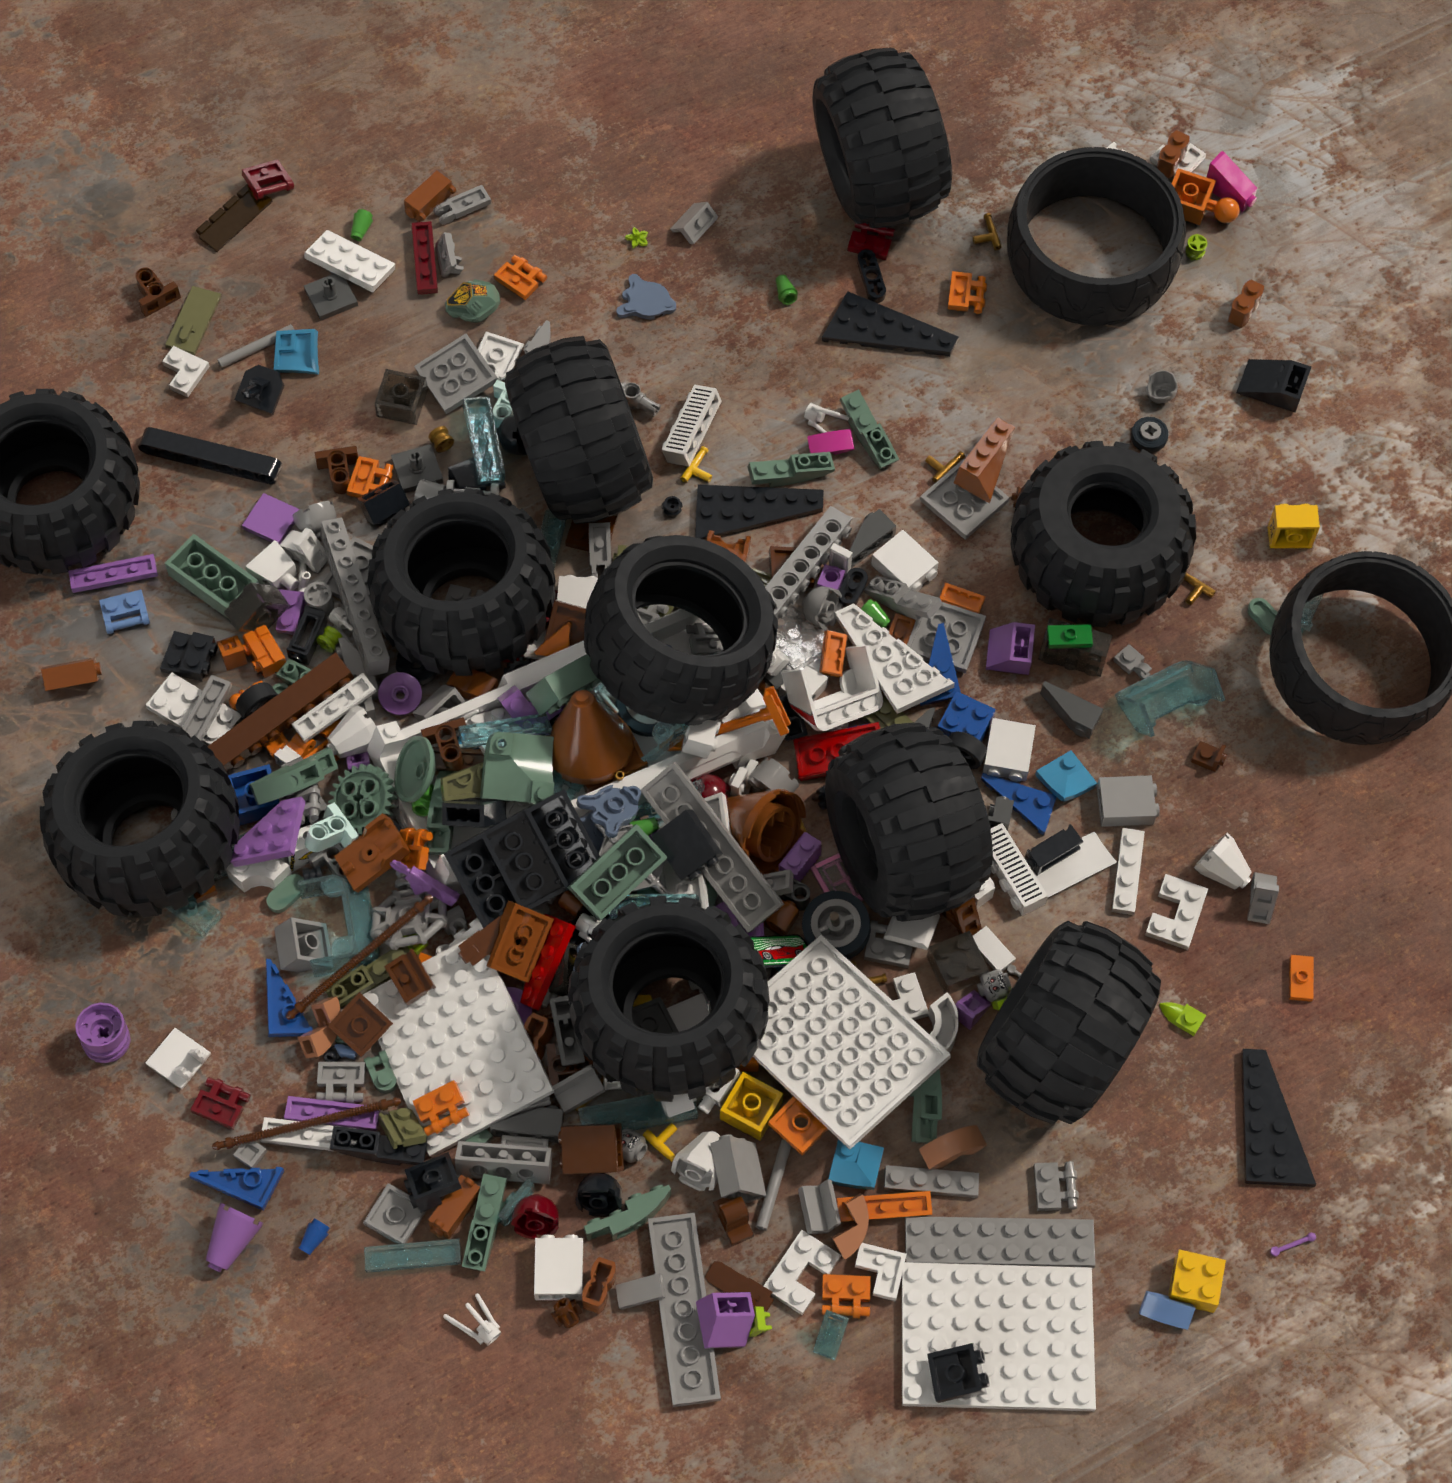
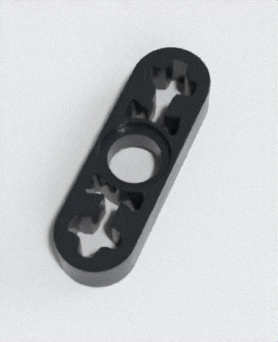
[857,249,886,303]

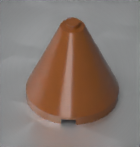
[547,690,634,785]
[726,789,806,875]

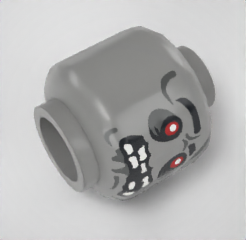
[977,969,1012,1002]
[622,1128,647,1163]

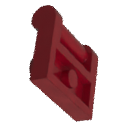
[242,159,294,200]

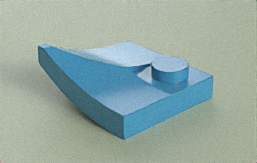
[274,329,319,374]
[1035,750,1097,802]
[828,1139,884,1190]

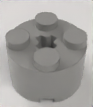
[748,757,799,793]

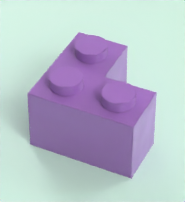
[497,685,562,734]

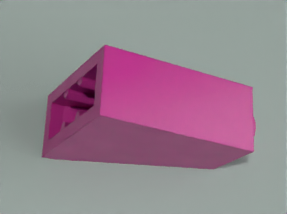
[1207,151,1257,212]

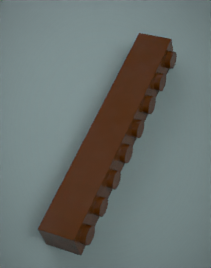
[207,652,354,773]

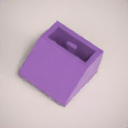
[986,622,1035,675]
[696,1292,755,1349]

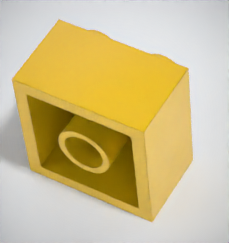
[1267,504,1320,548]
[720,1072,784,1141]
[1168,1249,1226,1313]

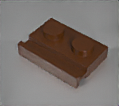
[384,949,436,1006]

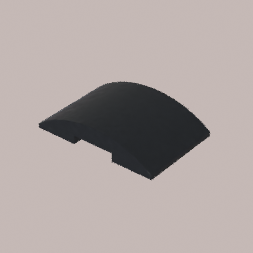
[443,789,600,928]

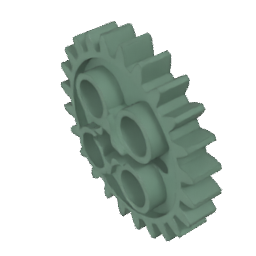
[328,764,397,835]

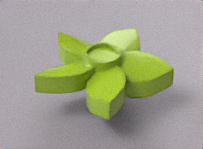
[625,227,648,249]

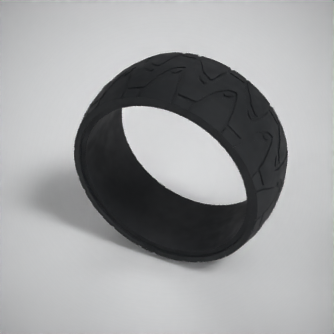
[1007,147,1186,326]
[1269,551,1452,745]

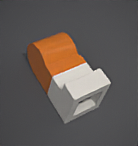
[274,733,316,768]

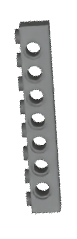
[765,506,852,619]
[320,517,390,677]

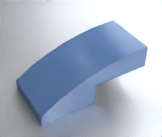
[1139,1291,1195,1330]

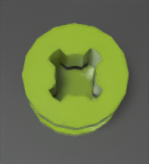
[1185,234,1207,260]
[316,626,343,653]

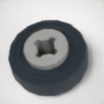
[1131,417,1168,453]

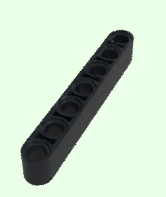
[138,427,282,485]

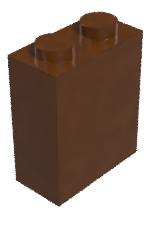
[558,1123,624,1174]

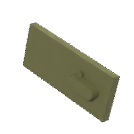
[165,286,222,355]

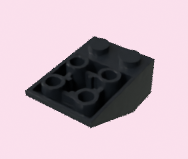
[1236,359,1311,413]

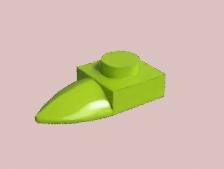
[1159,1002,1206,1036]

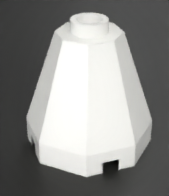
[326,705,376,758]
[1194,833,1251,889]
[671,1131,720,1191]

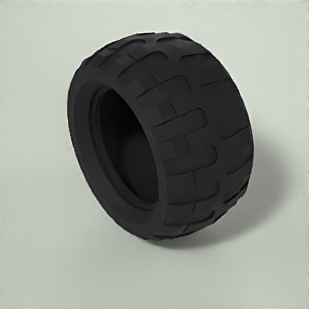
[584,535,778,725]

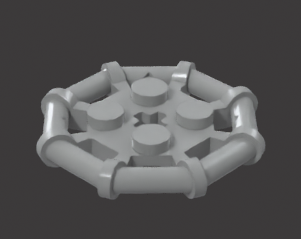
[369,889,449,950]

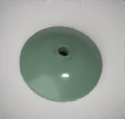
[394,736,436,803]

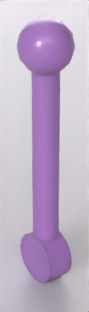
[1270,1232,1316,1257]

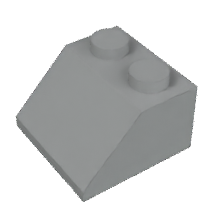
[413,685,465,722]
[274,917,333,973]

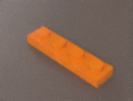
[836,1191,932,1222]

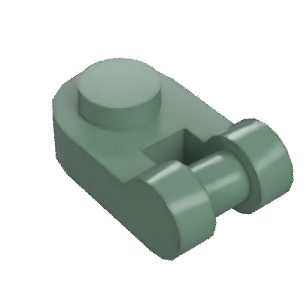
[363,1050,397,1094]

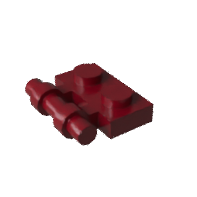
[847,223,895,260]
[190,1077,251,1130]

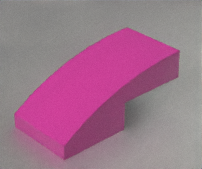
[807,429,855,455]

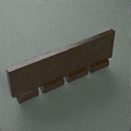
[196,184,273,252]

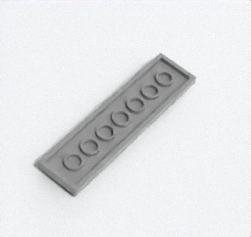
[641,762,785,933]
[648,1213,721,1407]
[905,1216,1095,1268]

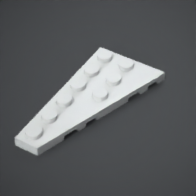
[835,604,955,714]

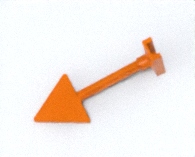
[661,686,791,751]

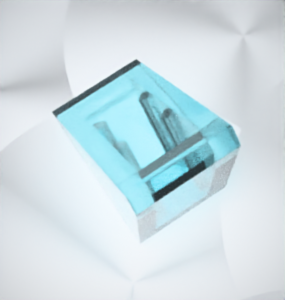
[813,1310,849,1360]

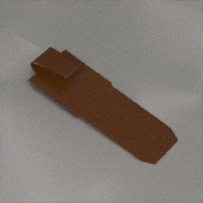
[458,914,503,966]
[705,1261,774,1312]

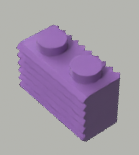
[779,832,821,882]

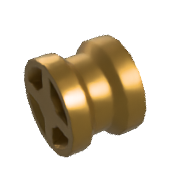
[428,426,454,452]

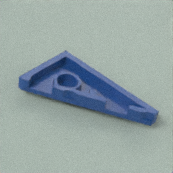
[920,623,961,706]
[981,773,1056,836]
[266,959,313,1037]
[189,1167,284,1211]

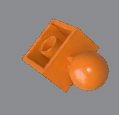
[1172,168,1240,225]

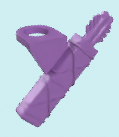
[390,860,460,906]

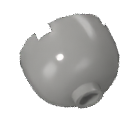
[292,501,337,539]
[802,586,842,631]

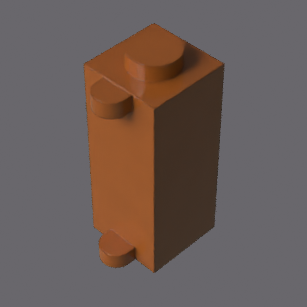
[404,170,457,222]
[41,658,102,691]
[428,1175,480,1239]

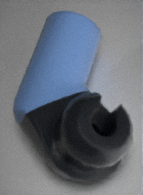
[323,1044,357,1062]

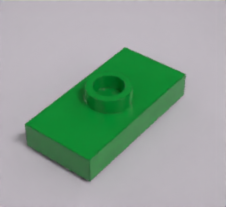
[1047,625,1093,648]

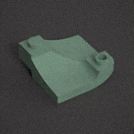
[480,731,555,803]

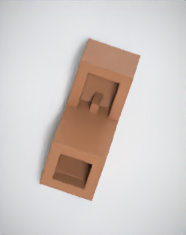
[298,996,341,1058]
[919,1125,987,1169]
[831,1193,869,1260]

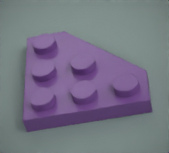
[231,797,305,867]

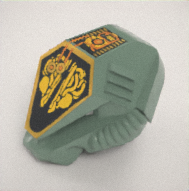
[445,279,500,323]

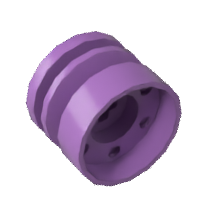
[75,1002,131,1063]

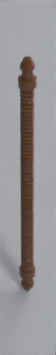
[286,895,433,1020]
[212,1097,401,1150]

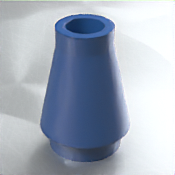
[298,1218,330,1255]

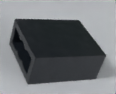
[442,798,506,827]
[651,810,723,881]

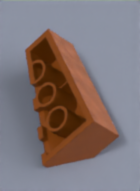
[953,417,1015,504]

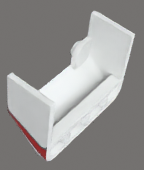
[781,645,883,731]

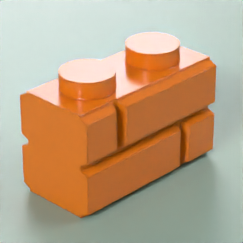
[242,625,286,678]

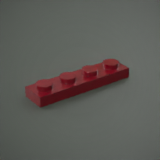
[412,221,438,295]

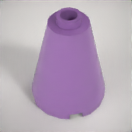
[206,1203,263,1273]

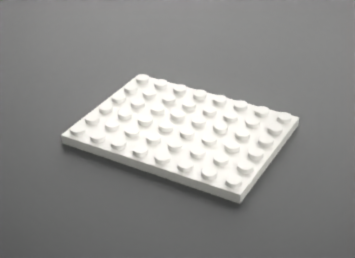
[753,935,951,1149]
[363,938,555,1158]
[902,1262,1096,1411]

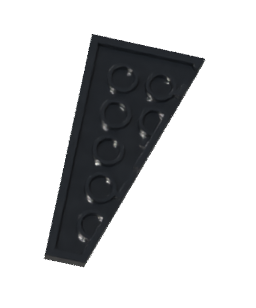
[822,291,959,357]
[695,484,824,539]
[1241,1049,1316,1187]

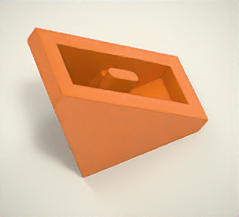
[534,622,571,656]
[216,635,248,671]

